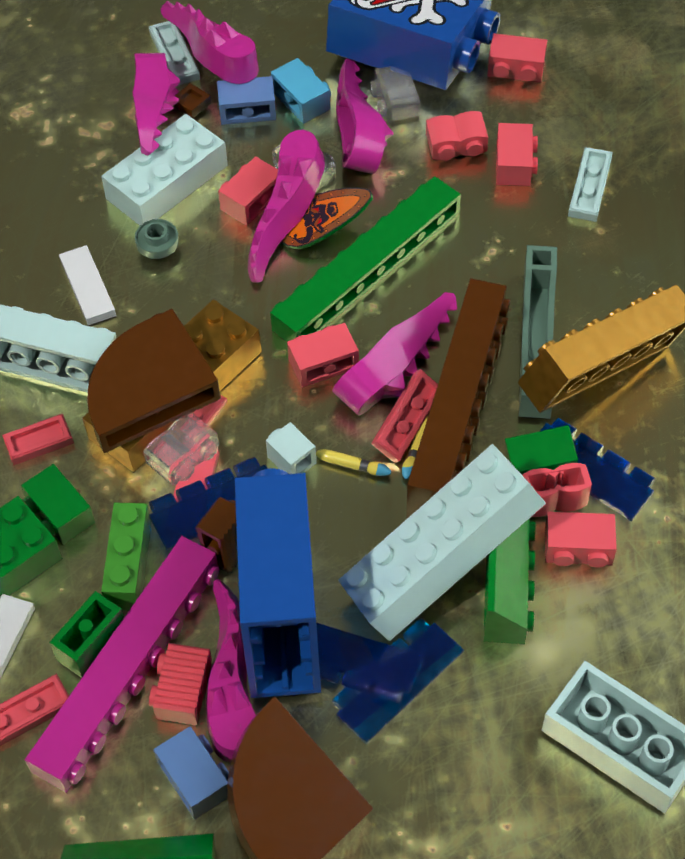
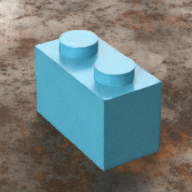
[271,58,331,124]

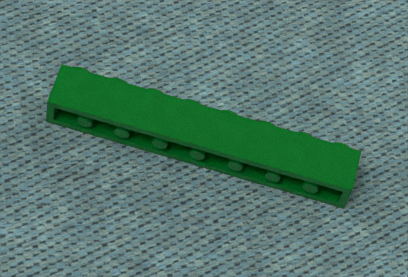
[270,176,461,342]

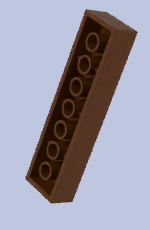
[406,278,511,519]

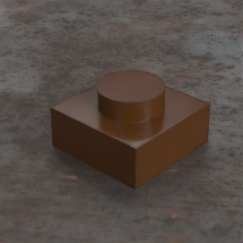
[173,83,211,118]

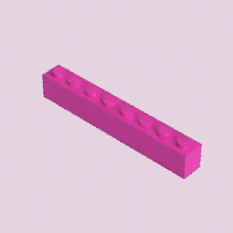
[25,536,220,793]

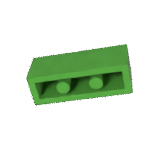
[101,503,152,611]

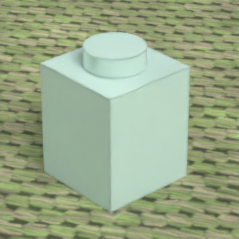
[266,422,316,474]

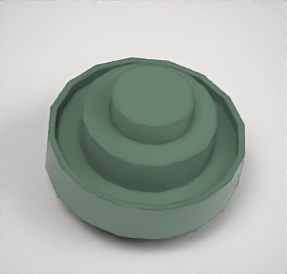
[135,219,179,259]

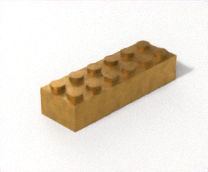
[517,284,685,413]
[82,299,262,473]

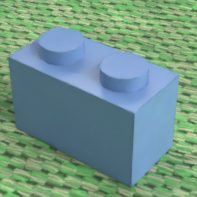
[217,76,276,125]
[153,726,229,820]

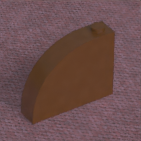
[87,309,221,453]
[228,697,373,859]

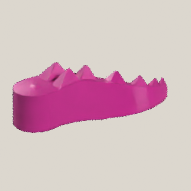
[160,1,259,84]
[133,53,180,156]
[336,58,393,174]
[248,130,325,283]
[332,292,457,416]
[206,579,256,763]

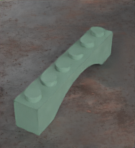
[519,245,557,419]

